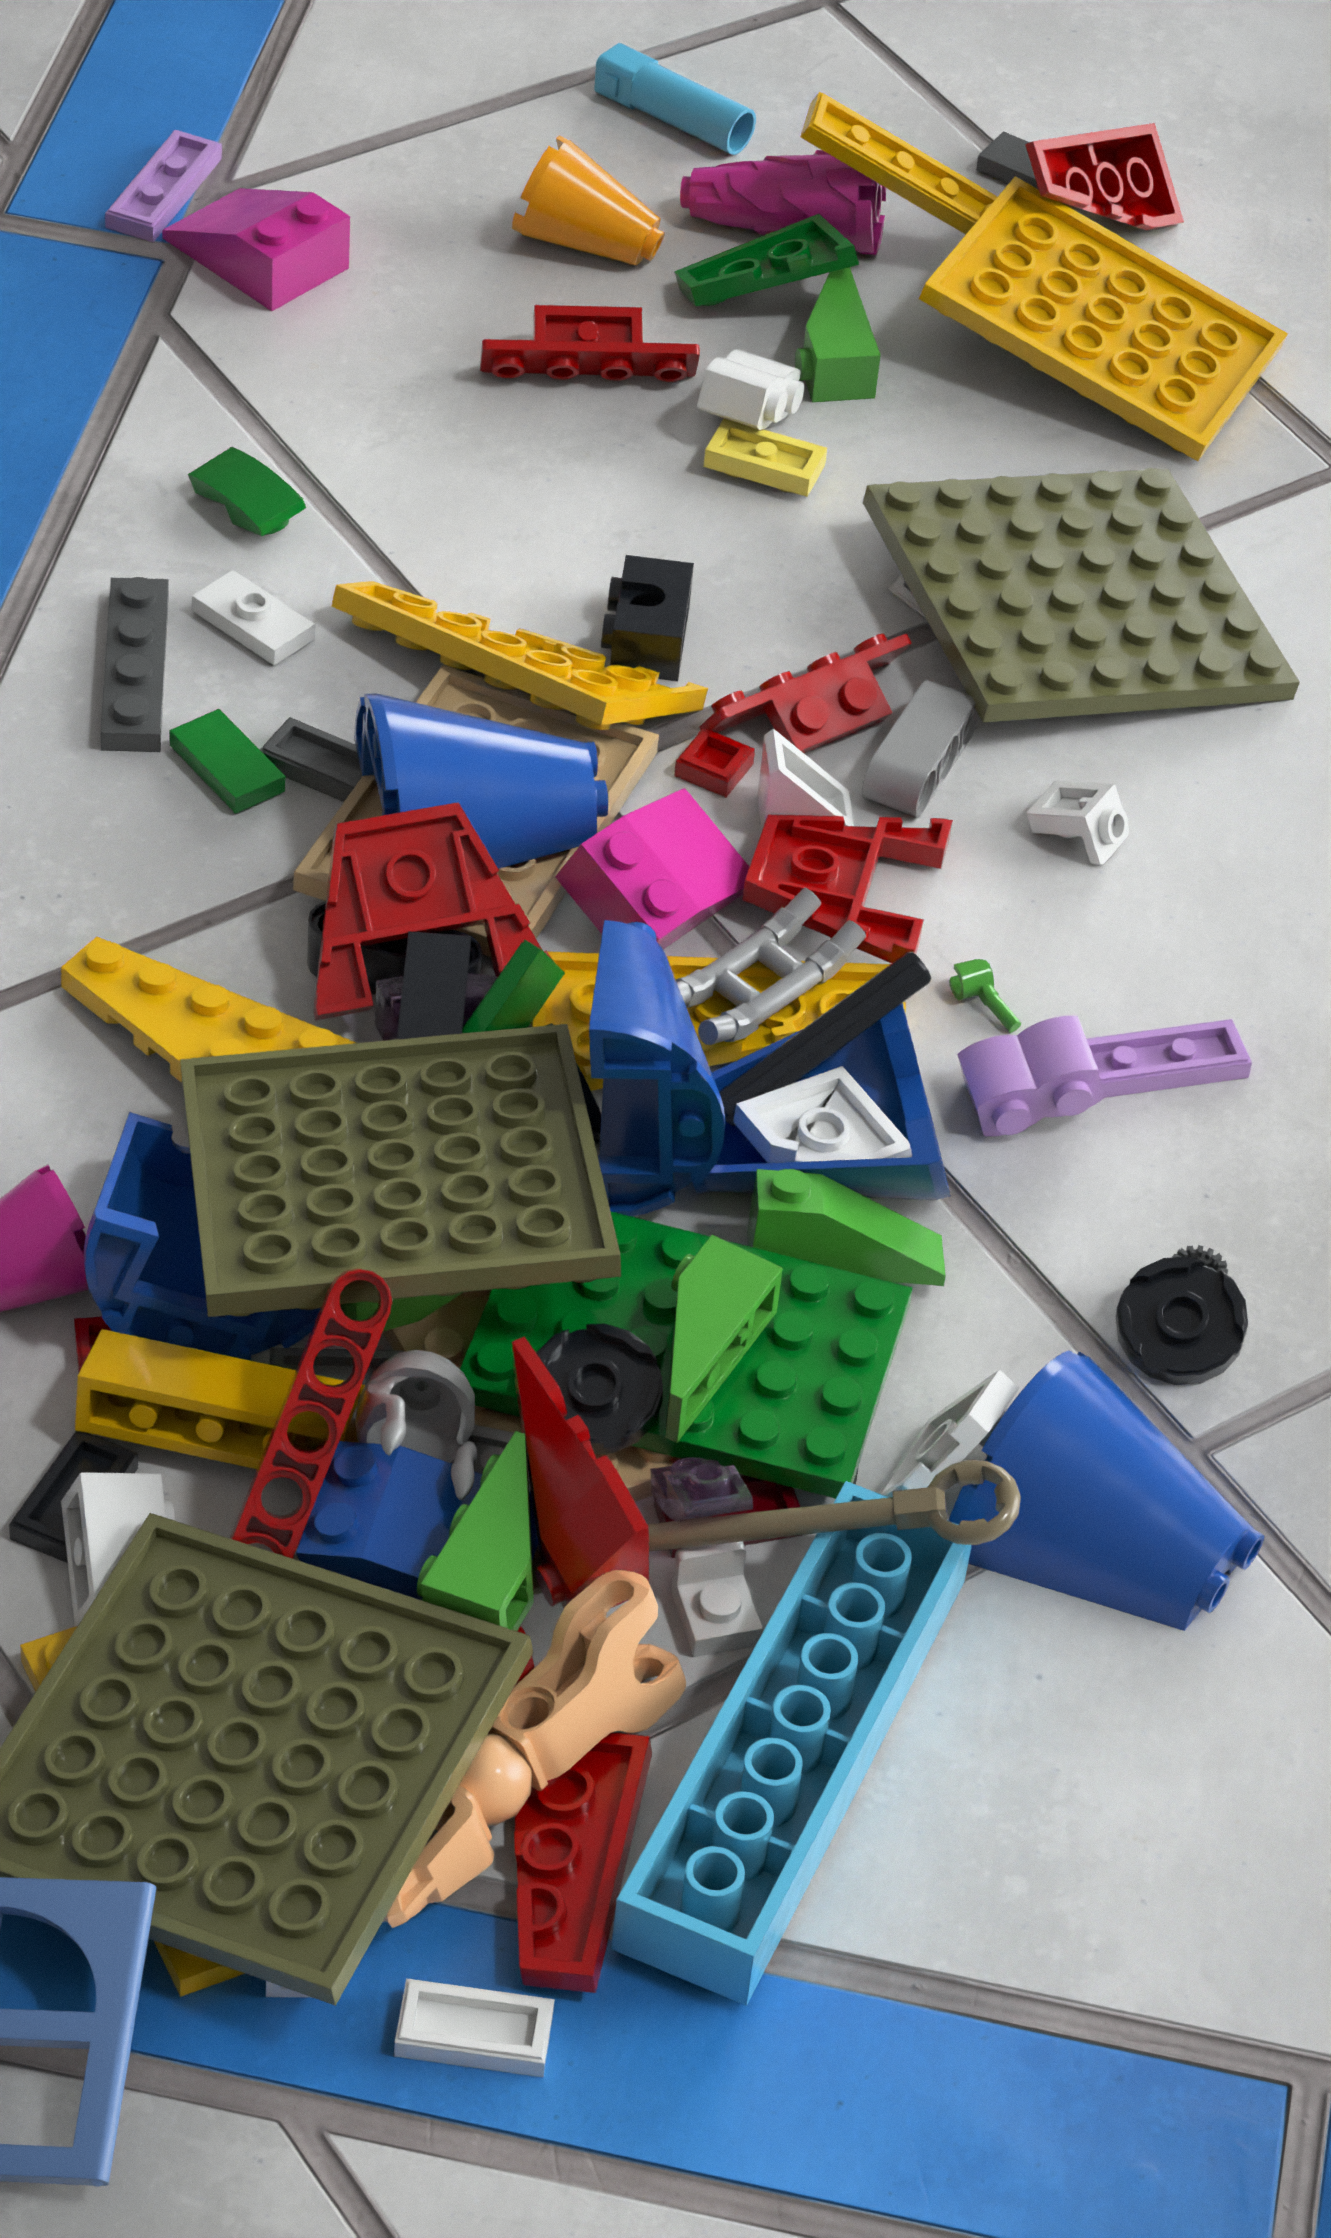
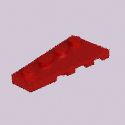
[514,1733,652,1993]

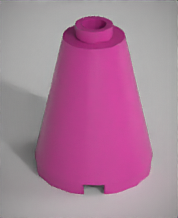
[0,1164,89,1312]

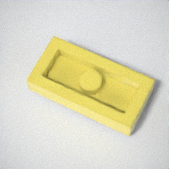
[703,418,827,497]

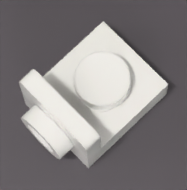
[1026,780,1129,864]
[671,1542,763,1657]

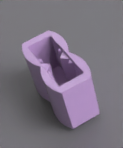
[957,1016,1104,1136]

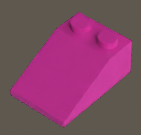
[162,188,350,311]
[555,788,750,950]

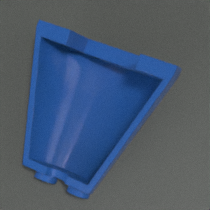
[354,693,609,869]
[589,920,725,1217]
[693,1003,951,1200]
[84,1112,321,1361]
[948,1350,1265,1631]

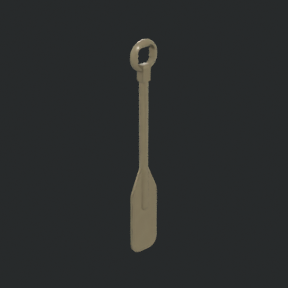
[532,1460,1021,1595]

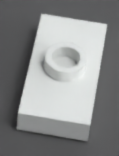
[192,570,315,666]

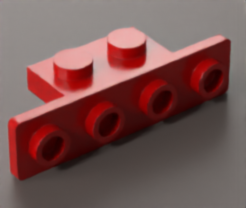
[480,305,700,382]
[699,633,912,753]

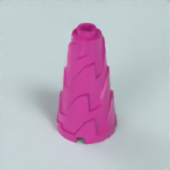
[680,150,886,255]

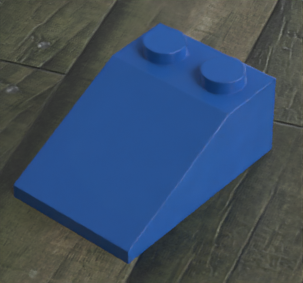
[296,1441,538,1601]

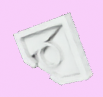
[733,1066,912,1163]
[878,1370,1019,1497]

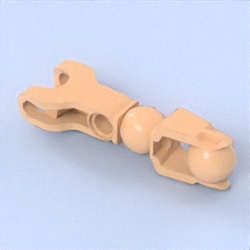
[383,1570,686,1928]

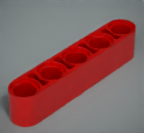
[230,1268,392,1559]

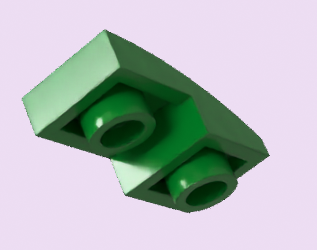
[188,447,306,536]

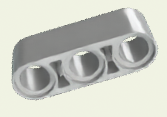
[862,679,980,817]

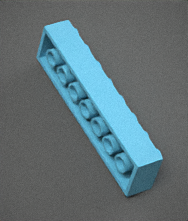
[611,1481,972,2006]

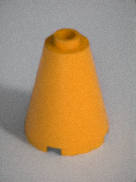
[512,135,665,266]

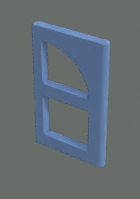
[0,1877,157,2187]

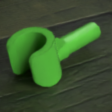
[949,959,1021,1033]

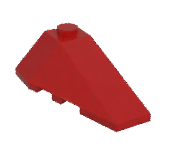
[1025,123,1184,230]
[512,1336,649,1609]

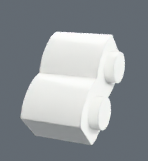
[697,349,804,430]

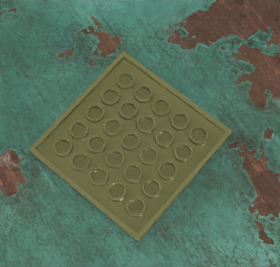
[862,468,1300,723]
[180,1024,621,1317]
[0,1513,533,2006]

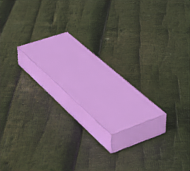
[105,130,222,242]
[1086,1019,1252,1098]

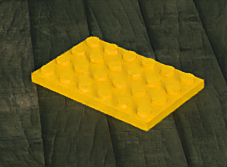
[919,176,1288,461]

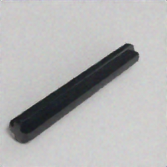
[719,952,932,1126]

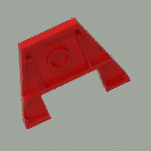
[313,802,552,1021]
[742,814,953,964]

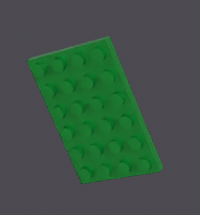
[460,1212,913,1499]

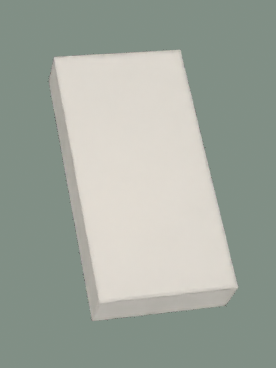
[394,1978,555,2077]

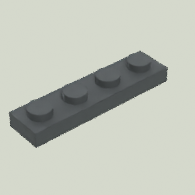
[101,577,169,752]

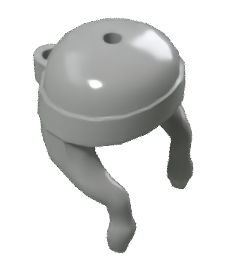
[356,1350,477,1500]

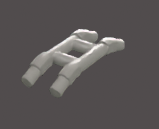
[676,887,866,1045]

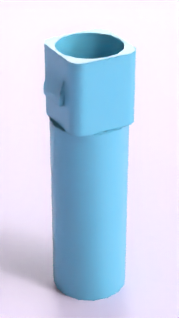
[594,43,756,155]

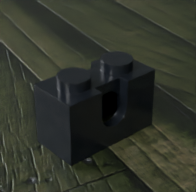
[601,555,694,681]

